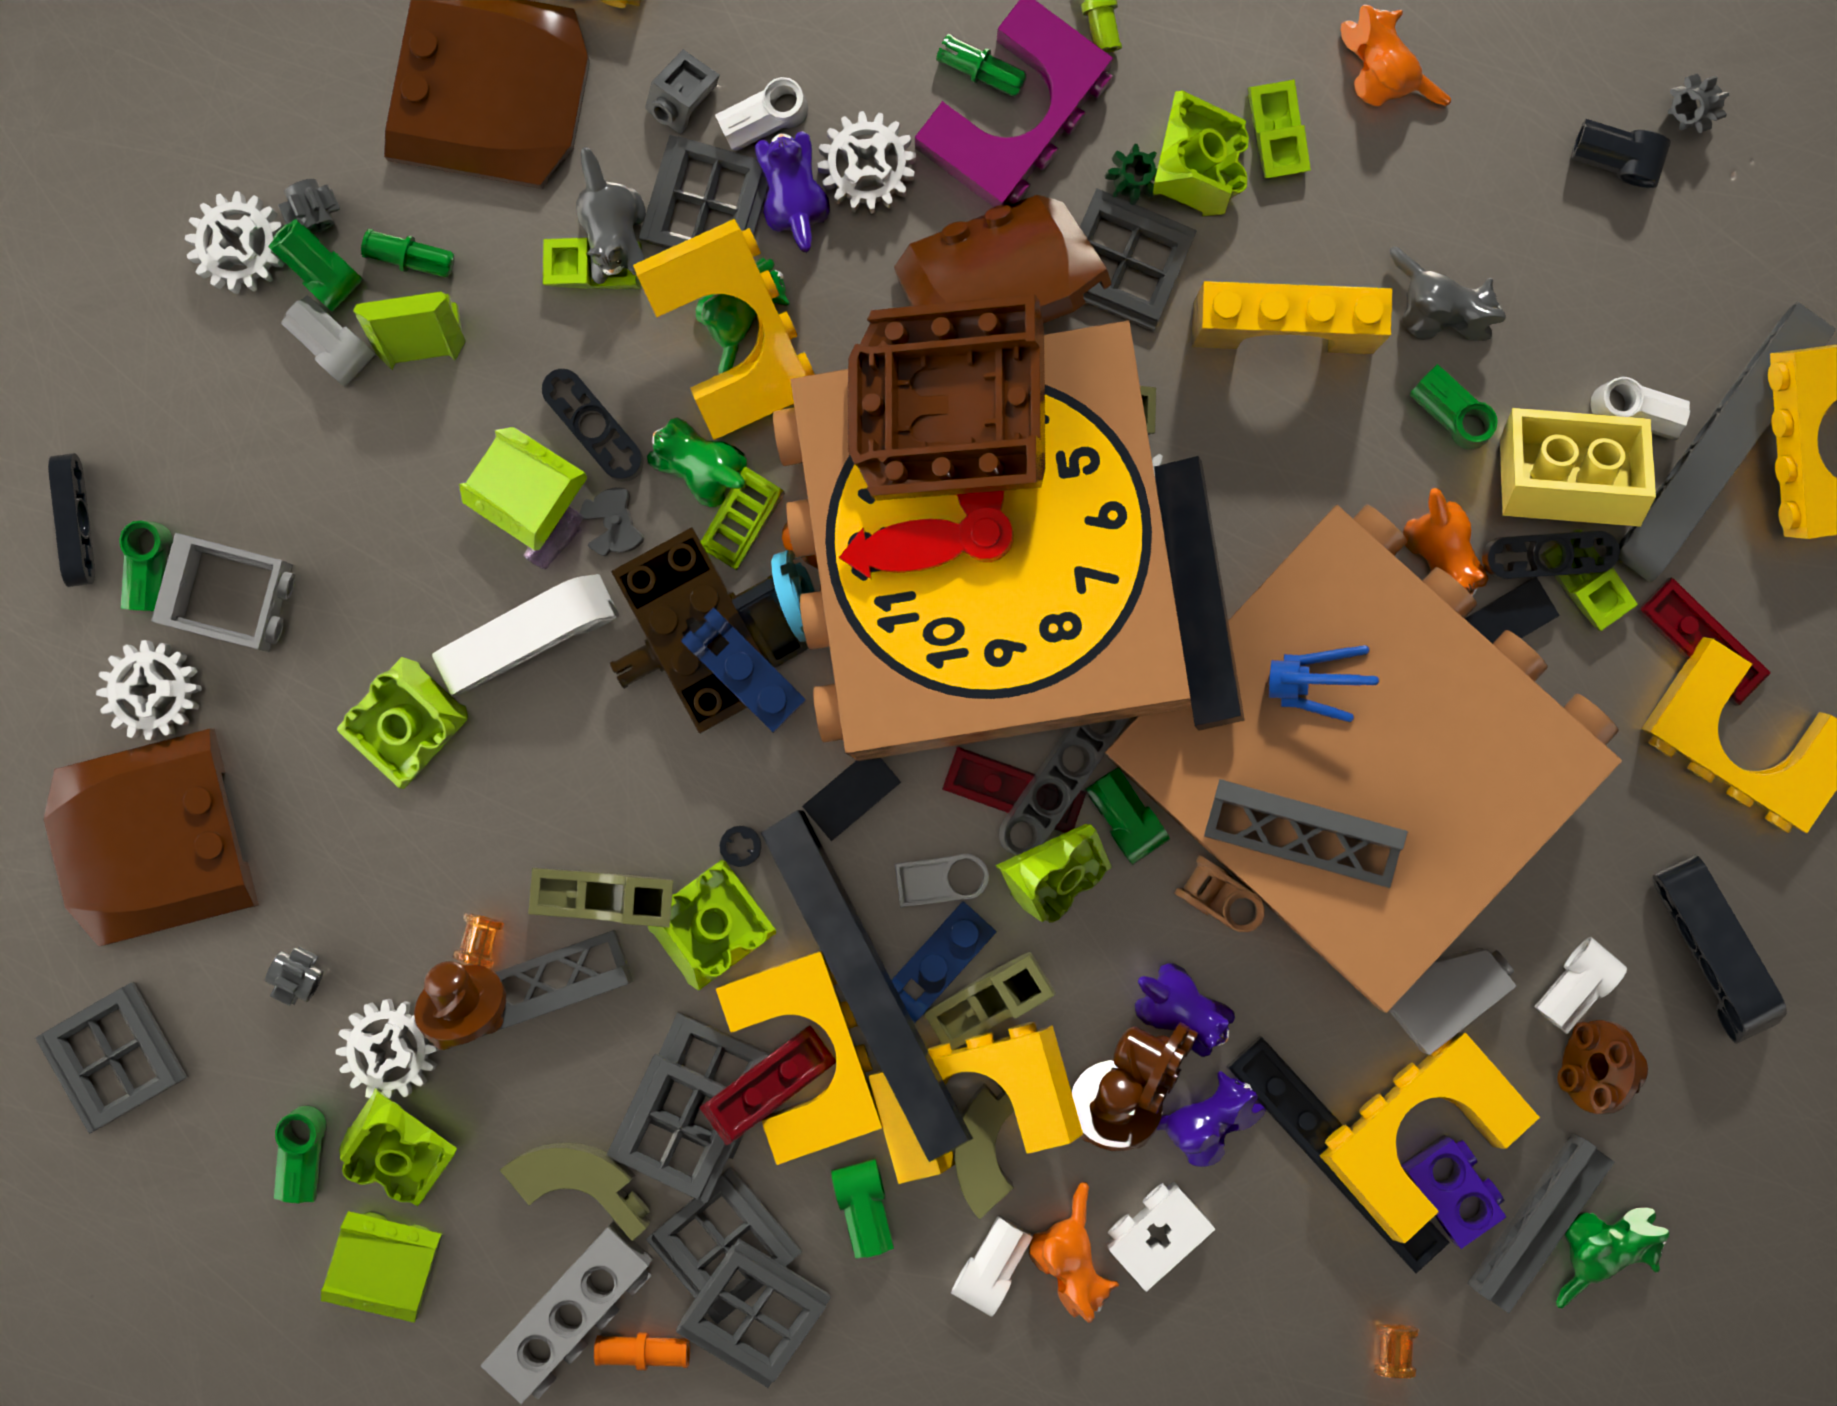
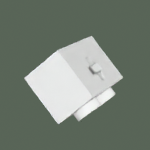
[1106,1182,1216,1292]

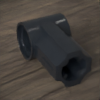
[1571,119,1671,188]

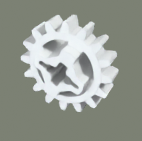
[817,111,916,214]
[185,191,284,294]
[96,640,202,741]
[336,999,440,1100]

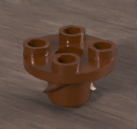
[414,961,506,1050]
[1557,1020,1648,1114]
[1113,1022,1199,1114]
[1072,1061,1163,1151]

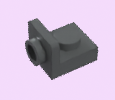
[645,49,720,133]

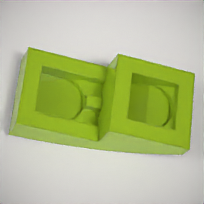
[1247,79,1311,178]
[543,238,642,289]
[1539,529,1638,631]

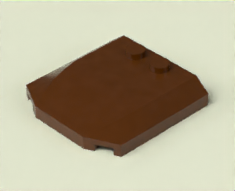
[384,0,590,189]
[894,195,1112,324]
[848,294,1046,501]
[43,728,259,947]

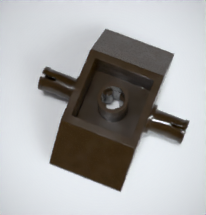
[610,527,773,734]

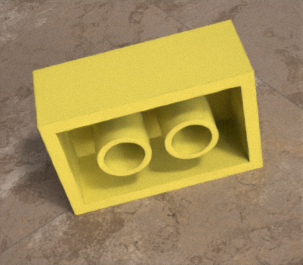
[1500,408,1656,527]

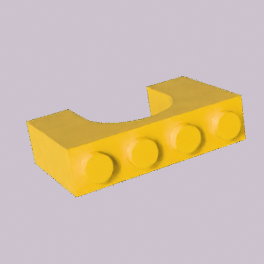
[633,219,815,440]
[1192,281,1392,354]
[1768,345,1837,539]
[1641,637,1837,834]
[716,950,882,1165]
[868,1021,1083,1184]
[1319,1033,1540,1243]

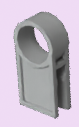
[895,854,989,908]

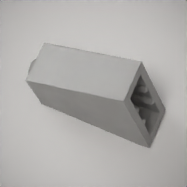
[1389,948,1517,1055]

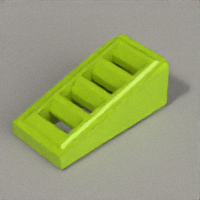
[701,467,785,571]

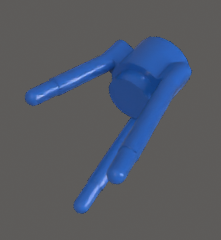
[1269,645,1379,722]

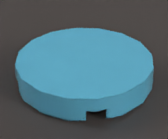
[771,550,815,642]

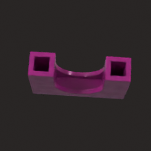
[915,0,1113,207]

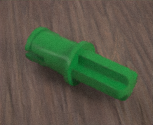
[936,34,1027,96]
[361,228,454,278]

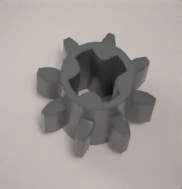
[1668,73,1729,133]
[278,179,340,234]
[265,947,324,1006]

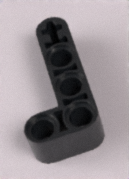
[1653,855,1787,1044]

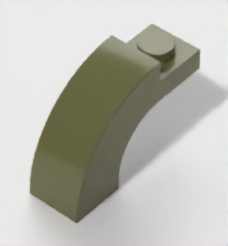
[528,868,673,927]
[924,952,1056,1050]
[955,1083,1014,1220]
[500,1142,651,1241]

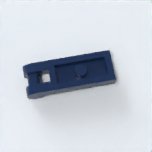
[681,607,806,733]
[891,901,997,1024]

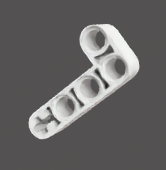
[432,574,619,697]

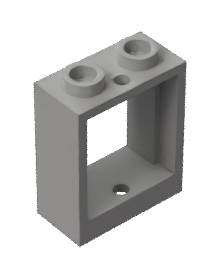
[151,533,295,652]

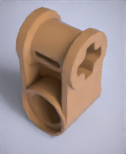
[1174,855,1265,932]

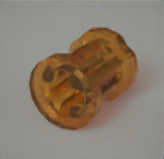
[452,912,505,968]
[1374,1324,1419,1378]

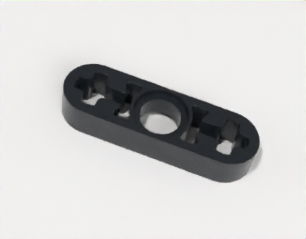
[542,369,644,482]
[48,453,95,587]
[1482,531,1620,579]

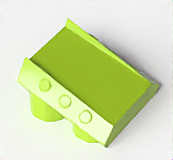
[1153,90,1249,216]
[353,291,466,370]
[459,427,587,550]
[337,657,468,789]
[995,824,1112,923]
[647,860,776,991]
[339,1088,457,1207]
[321,1211,442,1323]

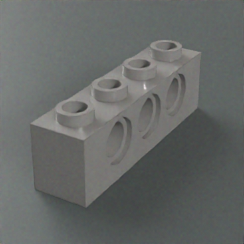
[481,1221,653,1404]

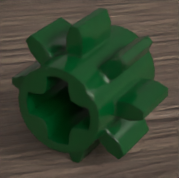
[1105,144,1158,205]

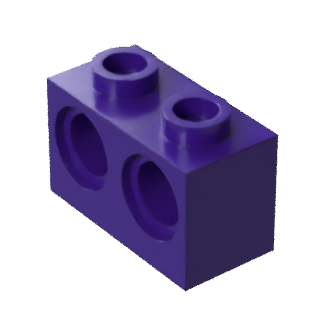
[1401,1134,1506,1249]

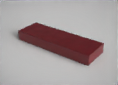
[1637,577,1771,706]
[942,746,1087,833]
[699,1025,836,1146]

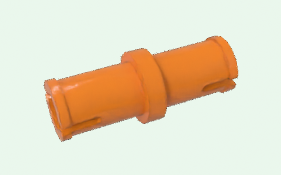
[594,1332,691,1371]

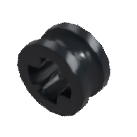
[719,826,762,867]

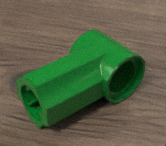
[268,219,364,312]
[1409,364,1498,450]
[119,520,173,611]
[1085,767,1171,865]
[274,1106,327,1204]
[831,1159,894,1258]

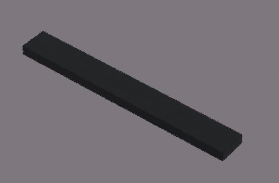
[761,810,973,1162]

